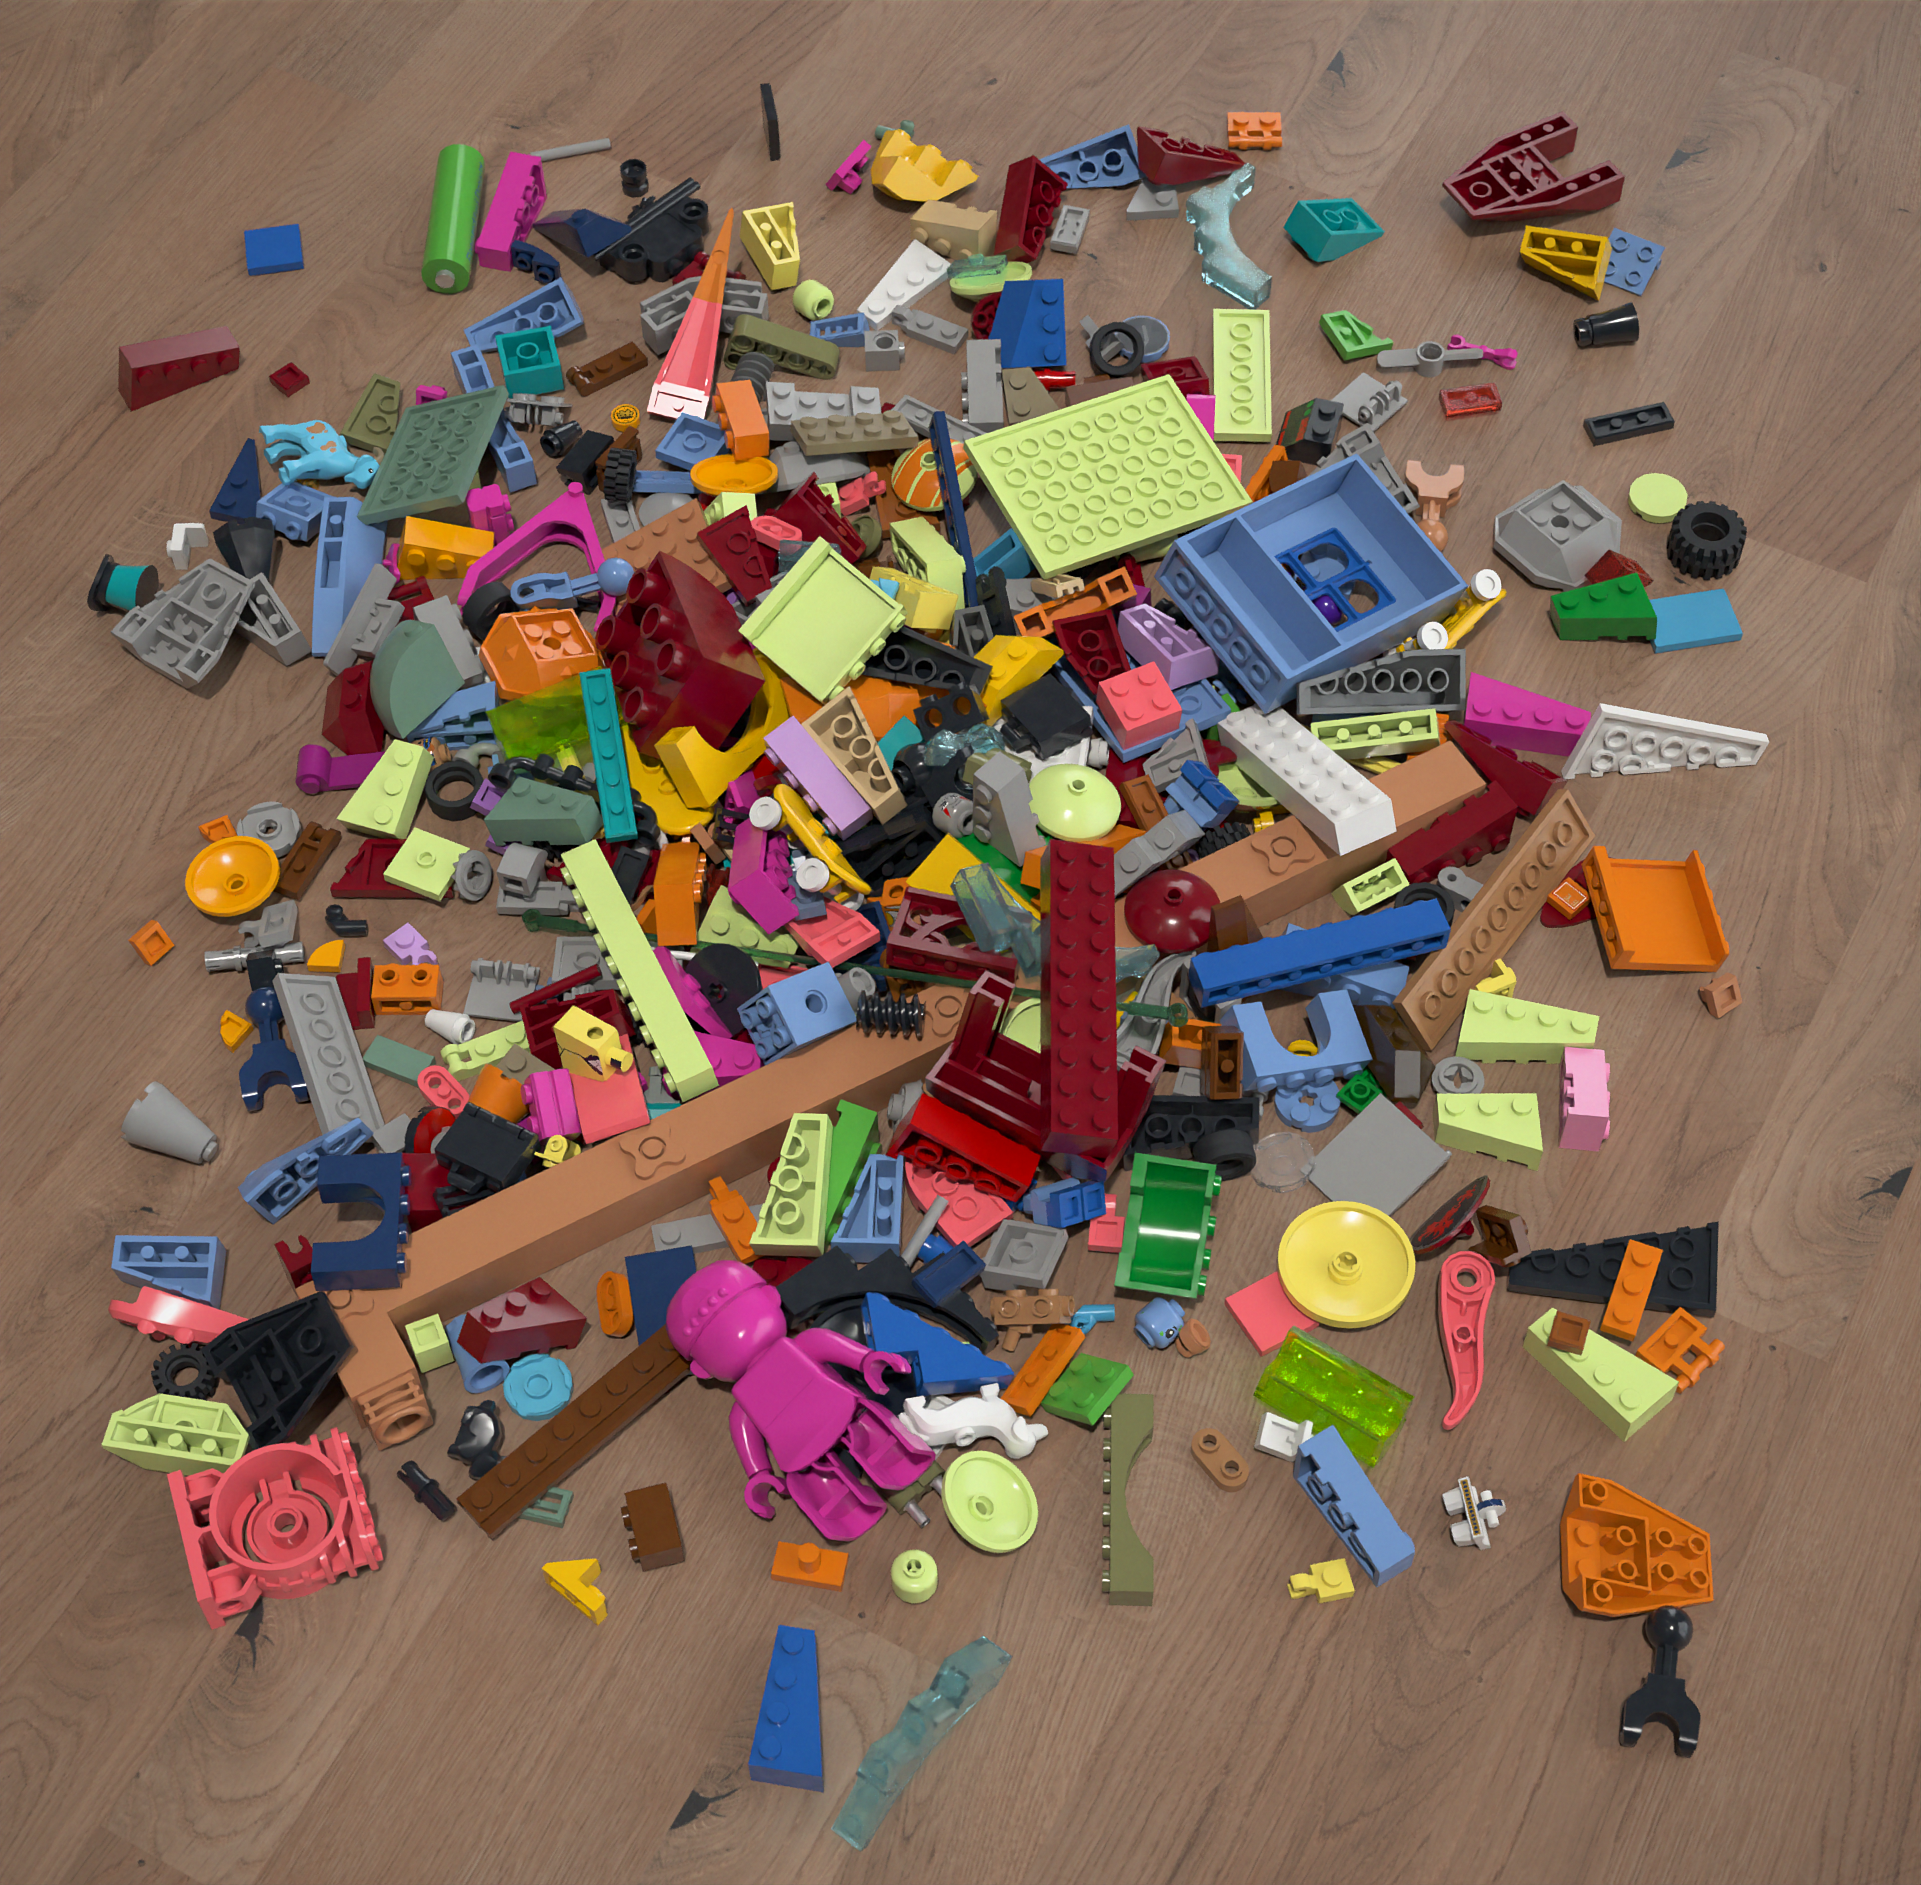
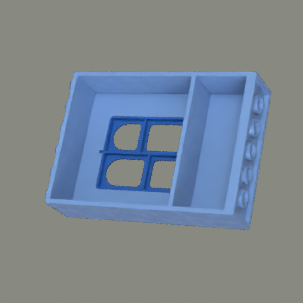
[1154,453,1468,714]

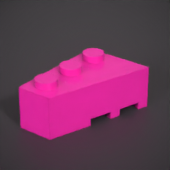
[662,1031,765,1100]

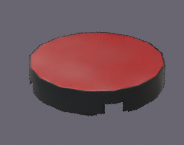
[404,1105,456,1153]

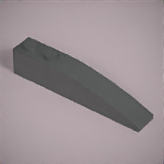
[1297,649,1466,714]

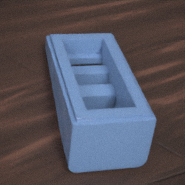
[810,312,870,347]

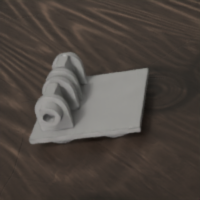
[1331,372,1408,432]
[505,393,573,427]
[463,958,540,1022]

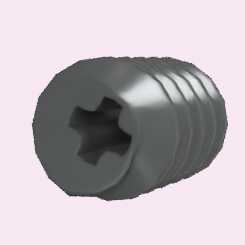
[730,352,775,403]

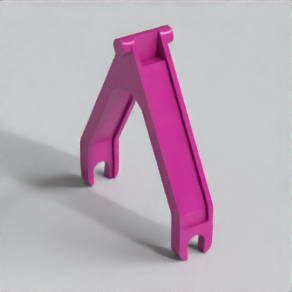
[457,482,616,632]

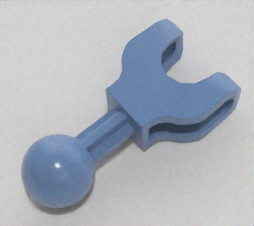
[510,558,635,612]

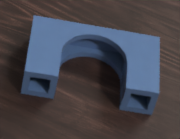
[1220,989,1372,1092]

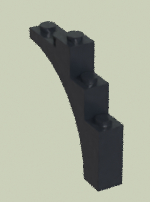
[775,1245,999,1355]

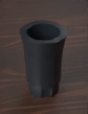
[1573,302,1640,346]

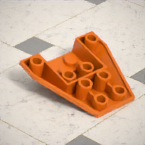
[780,675,920,741]
[1560,1473,1714,1617]

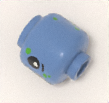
[1133,1297,1185,1349]

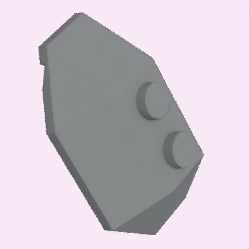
[759,441,870,495]

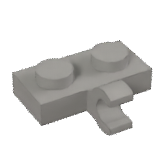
[238,900,298,948]

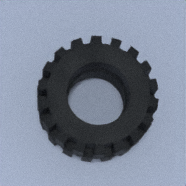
[1666,501,1747,580]

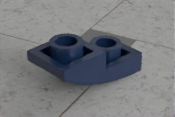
[511,240,562,284]

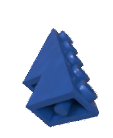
[861,1292,1014,1396]

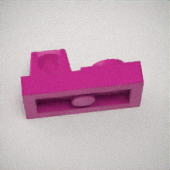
[825,140,872,194]

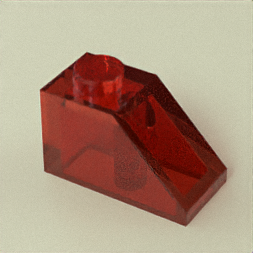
[1584,550,1654,587]

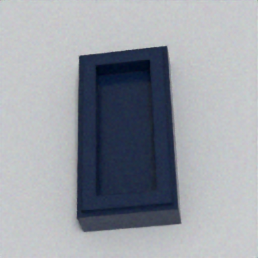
[911,1240,986,1309]

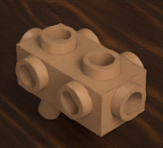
[990,1289,1075,1351]

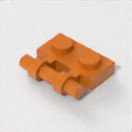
[1227,112,1282,150]
[1635,1307,1725,1394]

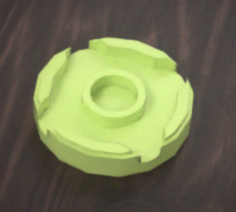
[1628,473,1688,523]

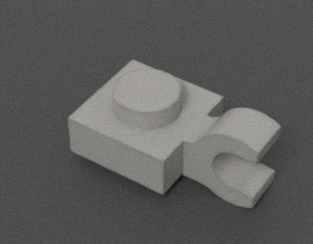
[1080,315,1125,362]

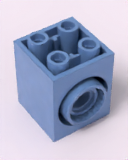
[737,962,856,1065]

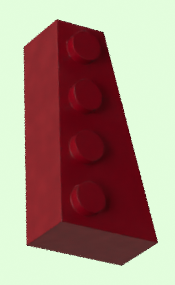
[993,155,1068,263]
[118,326,240,412]
[1385,780,1518,885]

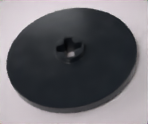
[684,943,762,1039]

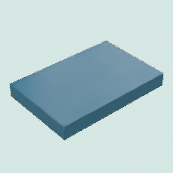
[1649,588,1743,653]

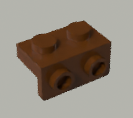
[1468,1205,1532,1267]

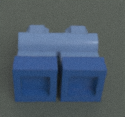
[1164,760,1240,832]
[1023,1177,1106,1228]

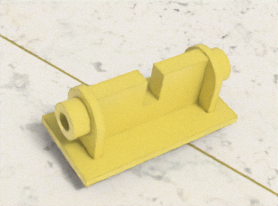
[534,1135,581,1168]

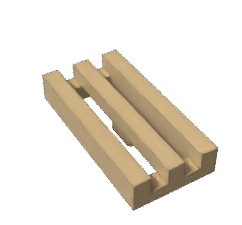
[1030,574,1085,598]

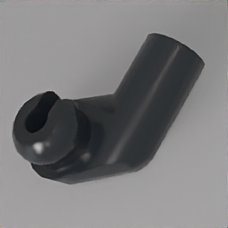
[325,904,368,936]

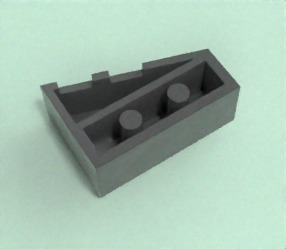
[949,605,994,657]

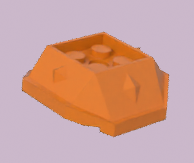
[478,606,607,707]

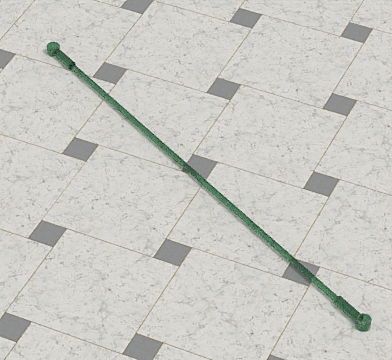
[522,909,1188,1027]

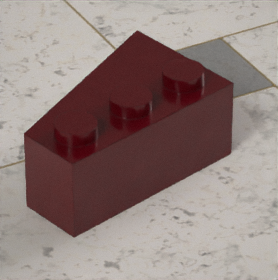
[773,472,867,564]
[519,989,635,1070]

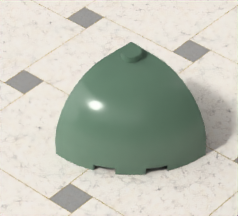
[370,620,465,739]

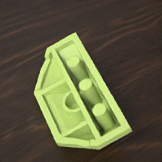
[101,1394,250,1476]

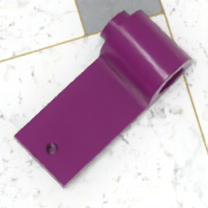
[295,744,386,794]

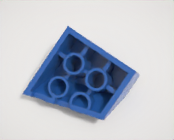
[989,278,1067,368]

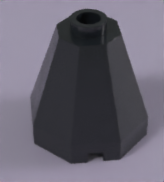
[213,517,277,584]

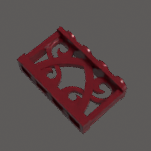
[886,887,1032,985]

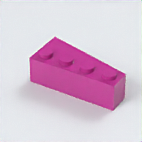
[475,151,547,272]
[1463,672,1591,757]
[728,818,799,935]

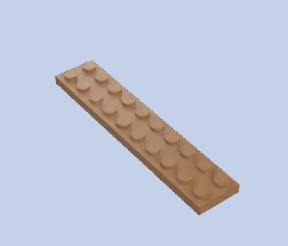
[1392,789,1595,1051]

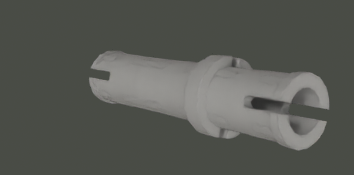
[204,942,304,972]

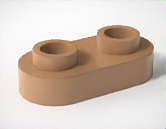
[1191,1428,1249,1492]

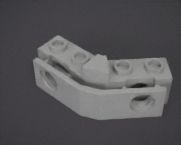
[640,276,769,355]

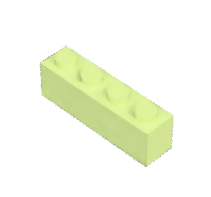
[1311,708,1440,760]

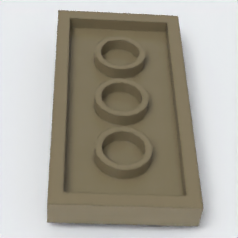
[790,410,918,456]

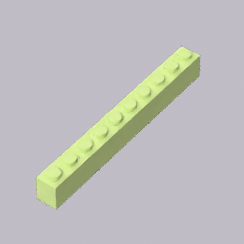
[560,839,719,1102]

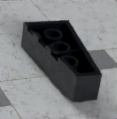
[1123,1095,1260,1171]

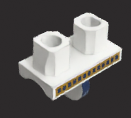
[1443,1477,1506,1550]

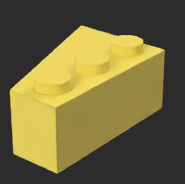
[740,202,800,290]
[869,567,958,633]

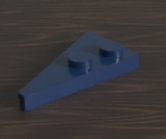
[209,438,261,525]

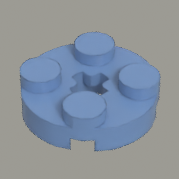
[1274,1080,1340,1133]

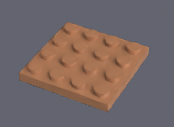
[602,499,732,615]

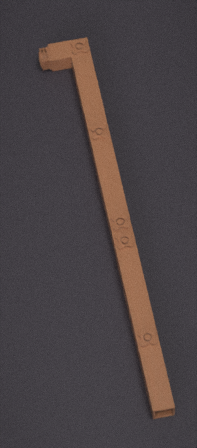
[295,740,1486,1451]

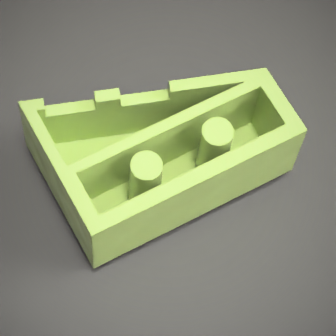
[690,885,799,968]

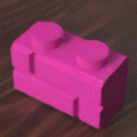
[465,484,515,546]
[521,1068,581,1145]

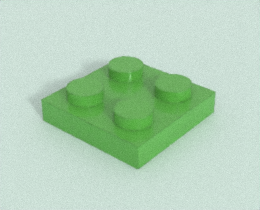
[1040,1353,1134,1426]

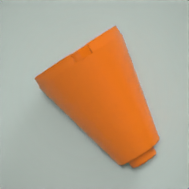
[467,1064,530,1124]

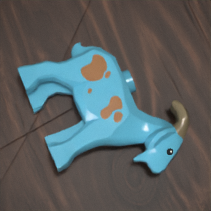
[259,420,385,489]

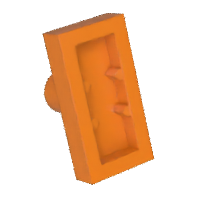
[771,1541,849,1592]

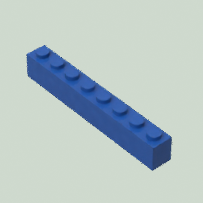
[1188,898,1451,1008]

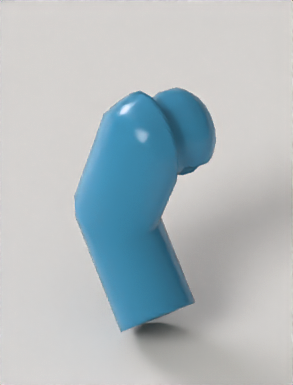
[1069,1304,1115,1335]

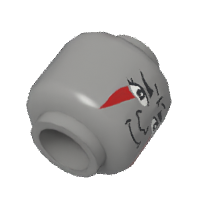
[932,793,973,839]

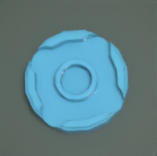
[503,1354,573,1421]

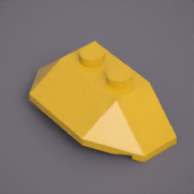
[972,635,1064,733]

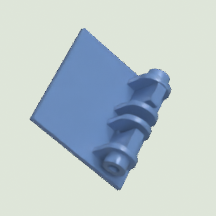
[1604,228,1665,296]

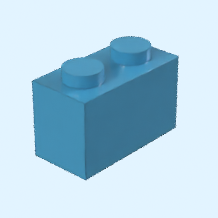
[973,528,1036,579]

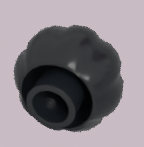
[891,742,942,797]

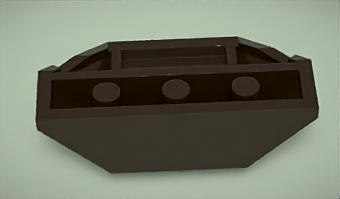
[1353,1005,1436,1103]

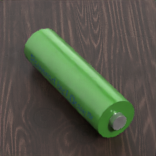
[421,144,485,294]

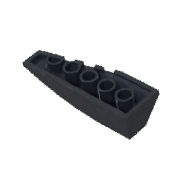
[861,626,993,695]

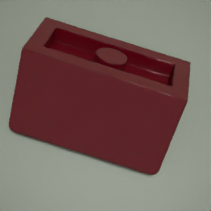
[336,957,375,1030]

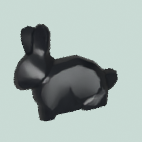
[447,1400,507,1480]

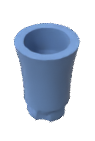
[444,1314,509,1393]

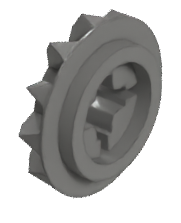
[450,850,492,901]
[1431,1057,1484,1094]

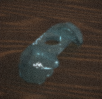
[924,723,1005,766]

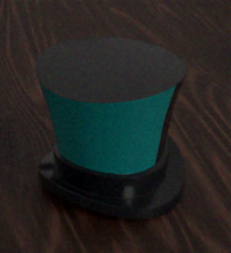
[87,554,158,612]

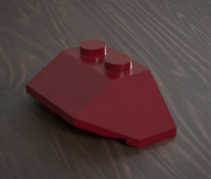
[322,660,384,756]

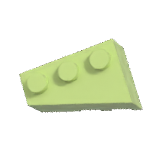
[336,739,434,839]
[1432,1093,1543,1171]

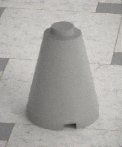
[121,1081,219,1164]

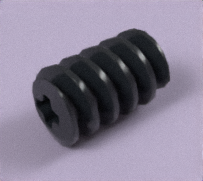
[856,990,926,1037]

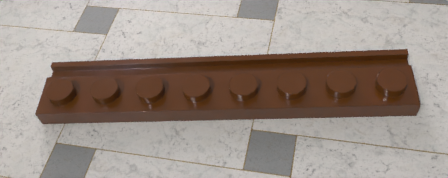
[456,1324,692,1539]

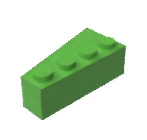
[823,1099,882,1254]

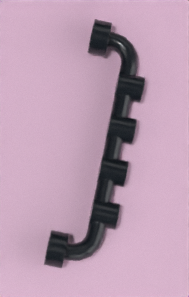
[488,754,661,846]

